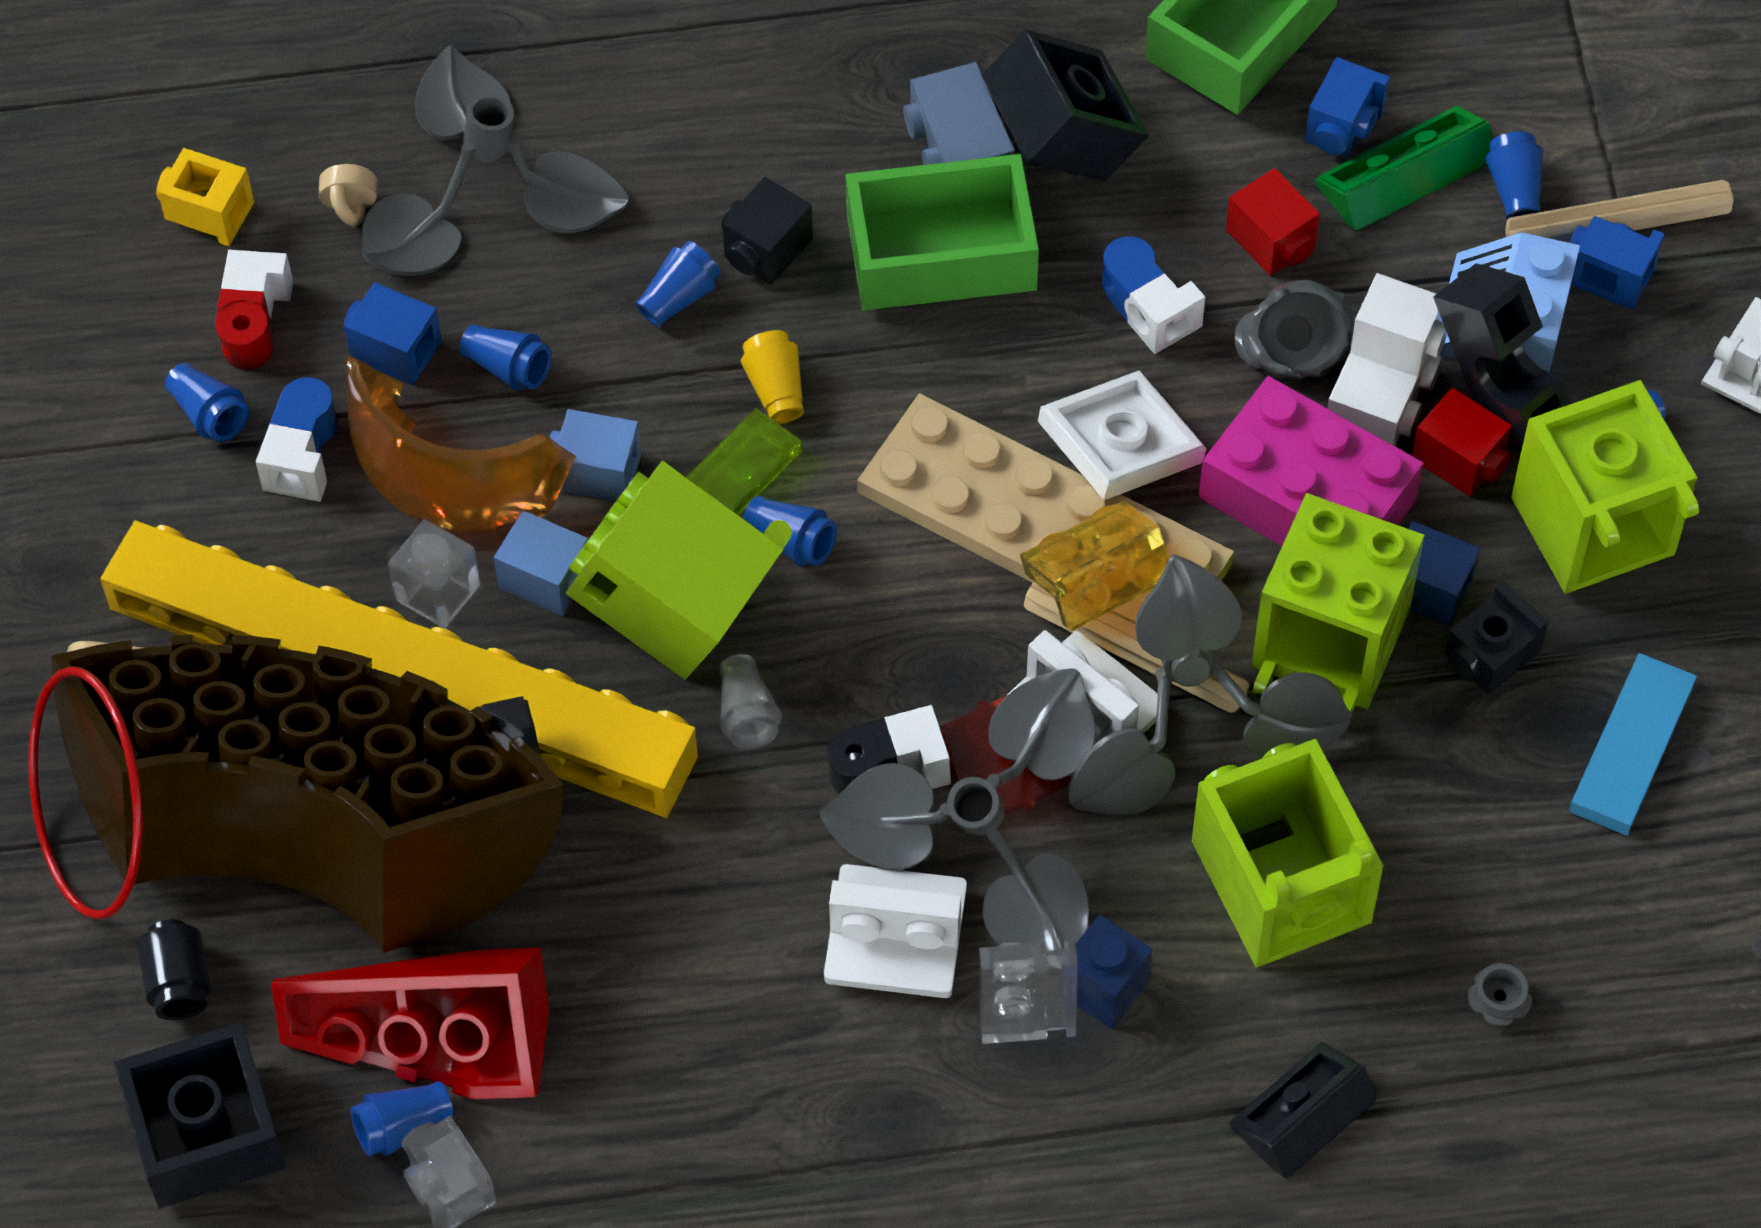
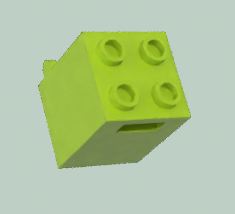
[1511,380,1699,594]
[565,460,792,680]
[1252,493,1425,714]
[1192,738,1383,968]

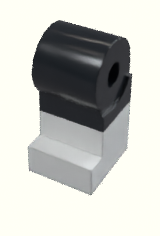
[827,705,951,794]

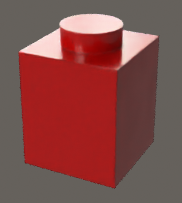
[1226,168,1320,277]
[1412,387,1512,498]

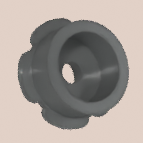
[1468,963,1532,1026]

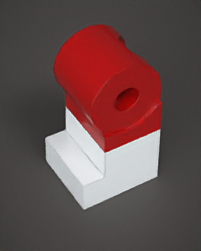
[216,250,294,370]

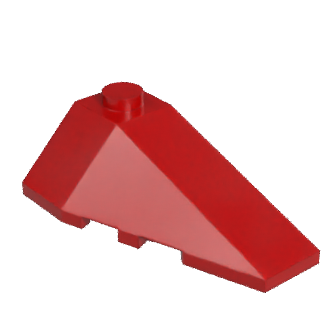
[271,947,549,1099]

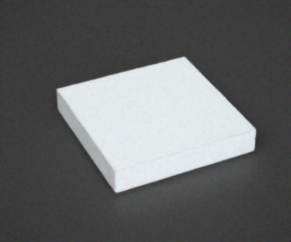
[1038,370,1207,500]

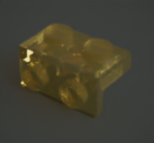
[1020,500,1169,631]

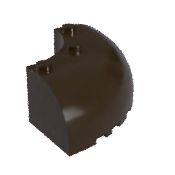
[51,635,563,953]

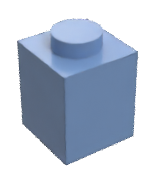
[546,409,641,502]
[493,510,588,616]

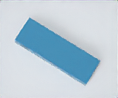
[1569,653,1697,836]

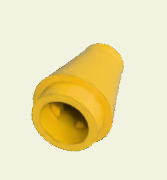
[740,330,804,424]

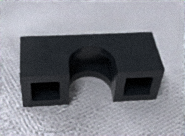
[1433,263,1572,453]

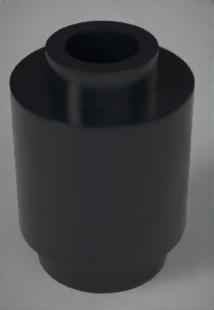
[137,919,211,1020]

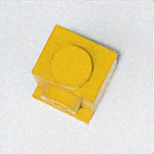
[156,148,254,246]

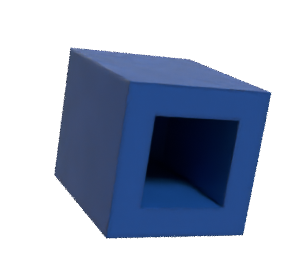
[343,282,442,385]

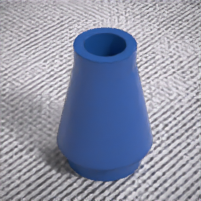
[1485,132,1543,220]
[635,241,721,328]
[459,324,552,390]
[165,363,249,442]
[743,496,837,566]
[350,1081,454,1157]

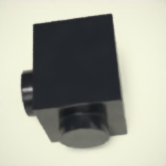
[721,177,813,285]

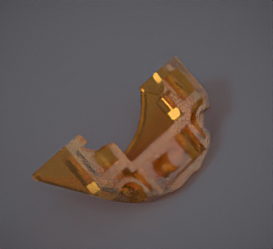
[346,356,576,534]

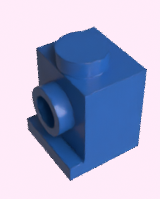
[1305,57,1390,158]
[1569,216,1665,310]

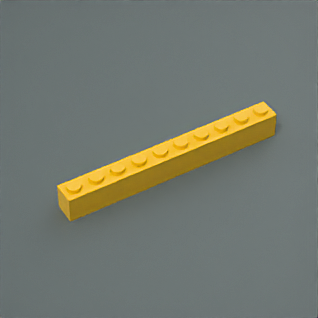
[100,520,698,818]

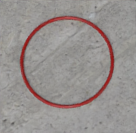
[29,667,143,919]

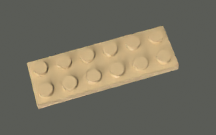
[857,393,1234,624]

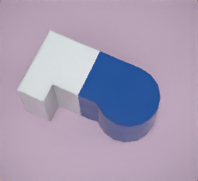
[1102,237,1205,354]
[256,377,338,502]

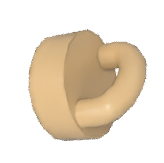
[319,164,377,227]

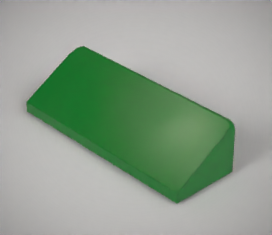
[1315,105,1493,230]

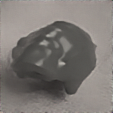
[1235,280,1355,381]

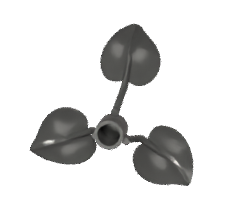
[361,45,629,276]
[1067,554,1352,815]
[820,668,1096,967]

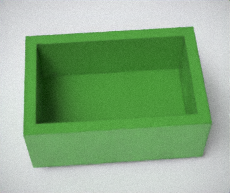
[1145,0,1337,115]
[846,154,1039,311]

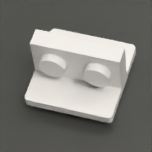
[996,630,1158,778]
[824,864,967,998]

